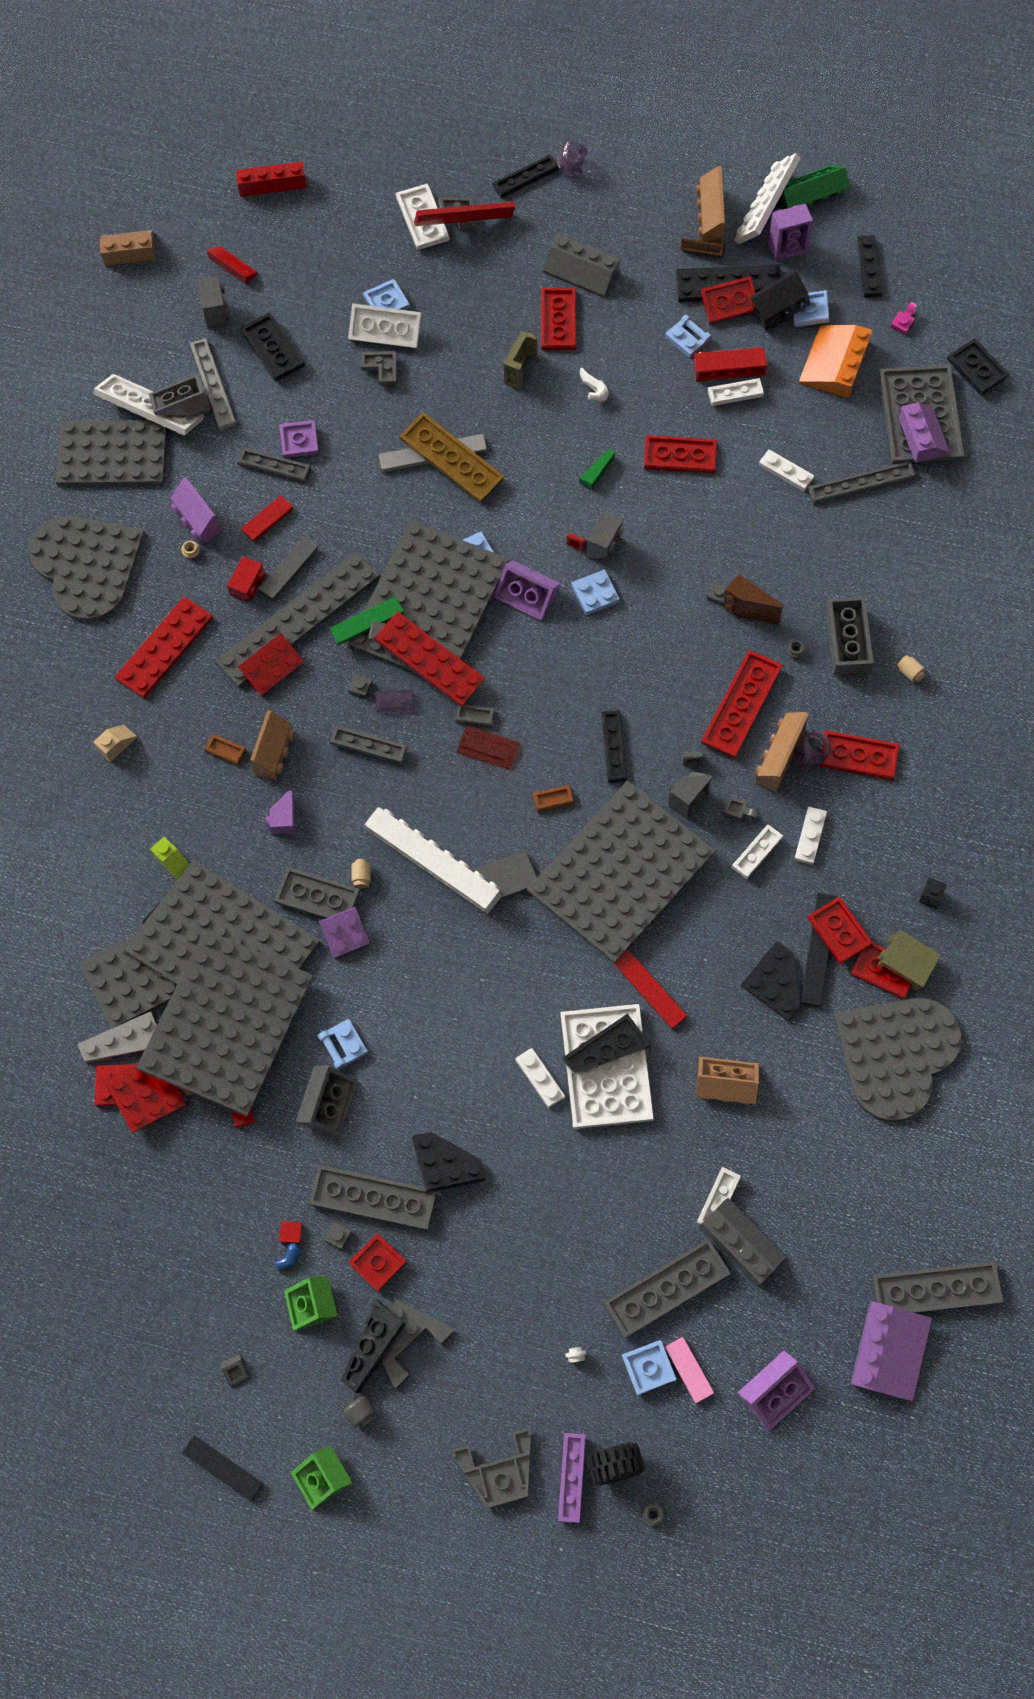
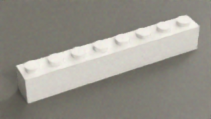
[364,807,501,914]

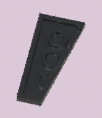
[563,1013,651,1075]

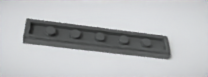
[807,461,916,505]

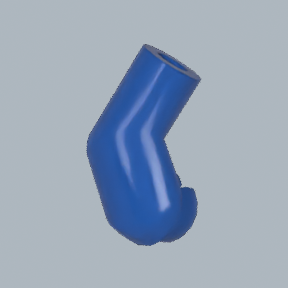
[275,1243,300,1271]

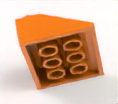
[799,325,873,398]

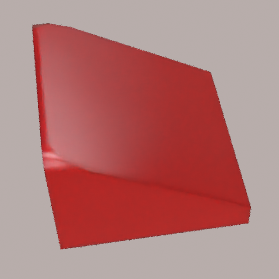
[567,533,587,551]

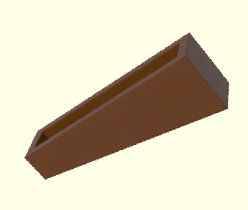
[680,238,726,256]

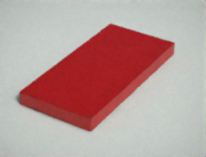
[541,288,576,350]
[644,435,717,474]
[818,730,900,780]

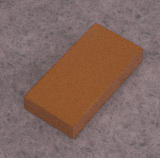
[204,734,247,766]
[533,785,574,813]

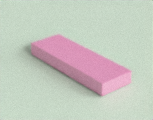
[665,1337,714,1404]

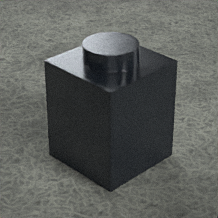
[919,878,947,909]

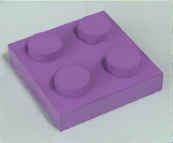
[279,420,319,458]
[319,907,369,958]

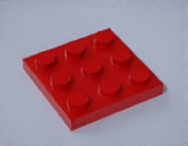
[104,1063,186,1134]

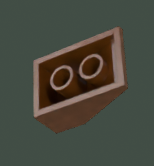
[723,574,784,624]

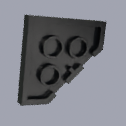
[741,941,800,1022]
[412,1132,486,1193]

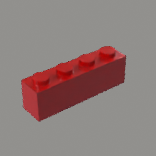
[236,161,307,197]
[693,347,767,381]

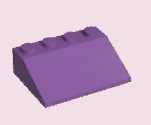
[851,1301,932,1401]

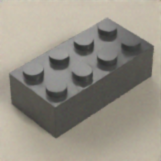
[826,597,873,675]

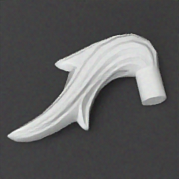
[580,368,609,403]

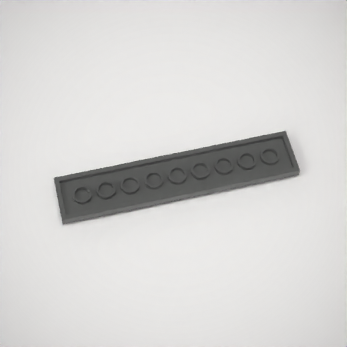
[215,551,380,688]

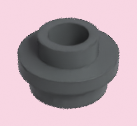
[787,640,805,658]
[643,1504,664,1526]

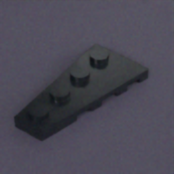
[341,1299,406,1393]

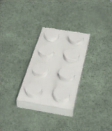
[396,184,449,250]
[348,303,422,348]

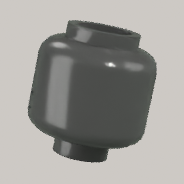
[344,1395,375,1428]

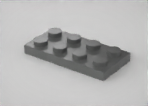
[274,866,360,919]

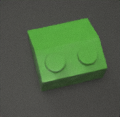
[284,1276,337,1331]
[291,1446,352,1510]

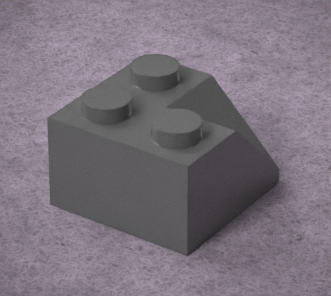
[197,276,230,329]
[587,511,624,559]
[668,772,712,819]

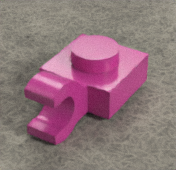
[890,302,917,335]

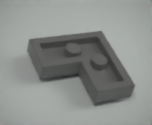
[438,197,477,230]
[361,351,397,385]

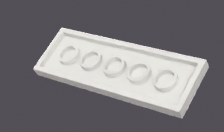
[734,153,801,244]
[94,374,204,435]

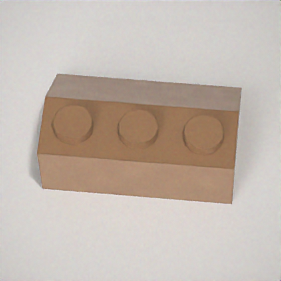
[100,230,156,266]
[250,710,295,781]
[696,1057,759,1104]

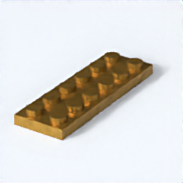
[400,412,504,504]

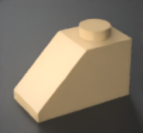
[93,725,137,762]

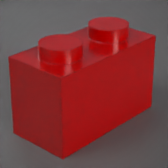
[227,556,265,602]

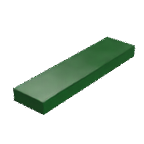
[330,596,404,646]

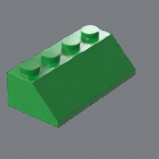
[778,165,850,209]

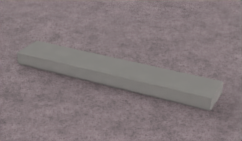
[190,338,236,431]
[378,434,487,472]

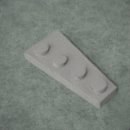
[77,1011,157,1063]

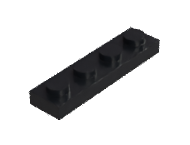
[857,235,882,297]

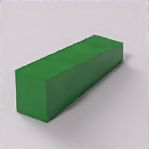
[579,448,615,490]

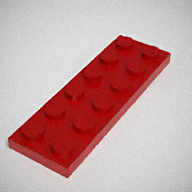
[115,597,213,699]
[374,611,485,708]
[701,650,783,759]

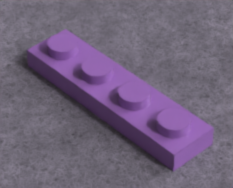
[558,1433,585,1523]

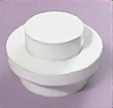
[565,1347,586,1362]

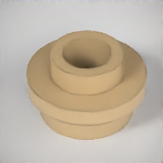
[181,541,200,558]

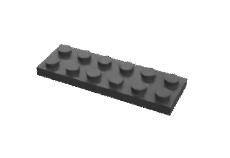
[309,1165,437,1231]
[603,1238,731,1339]
[872,1261,1003,1313]

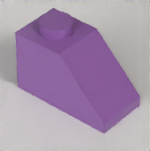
[266,791,295,834]

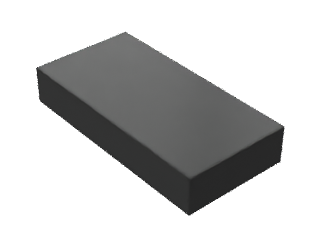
[455,704,495,728]

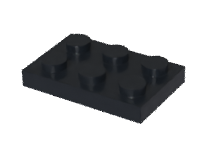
[947,338,1009,395]

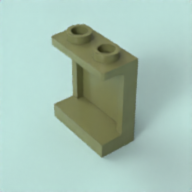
[503,331,538,389]
[877,930,941,991]

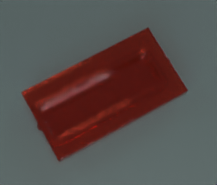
[457,725,520,770]

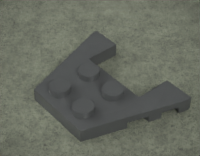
[382,1300,455,1389]
[451,1427,531,1509]

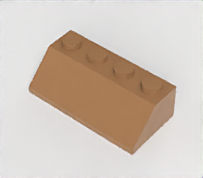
[696,166,725,243]
[754,712,809,792]

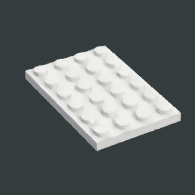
[560,1004,653,1129]

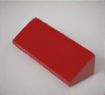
[207,245,258,285]

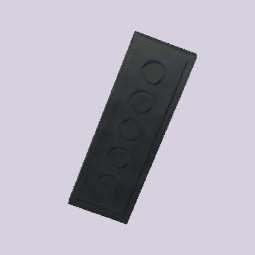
[676,265,781,302]

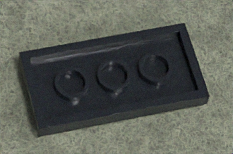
[240,312,305,381]

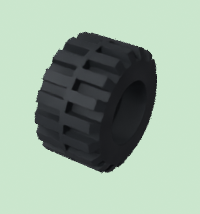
[587,1443,645,1485]

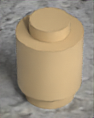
[898,655,926,683]
[351,859,371,889]

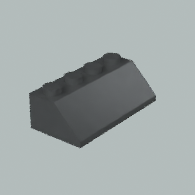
[543,234,620,297]
[699,1197,785,1286]

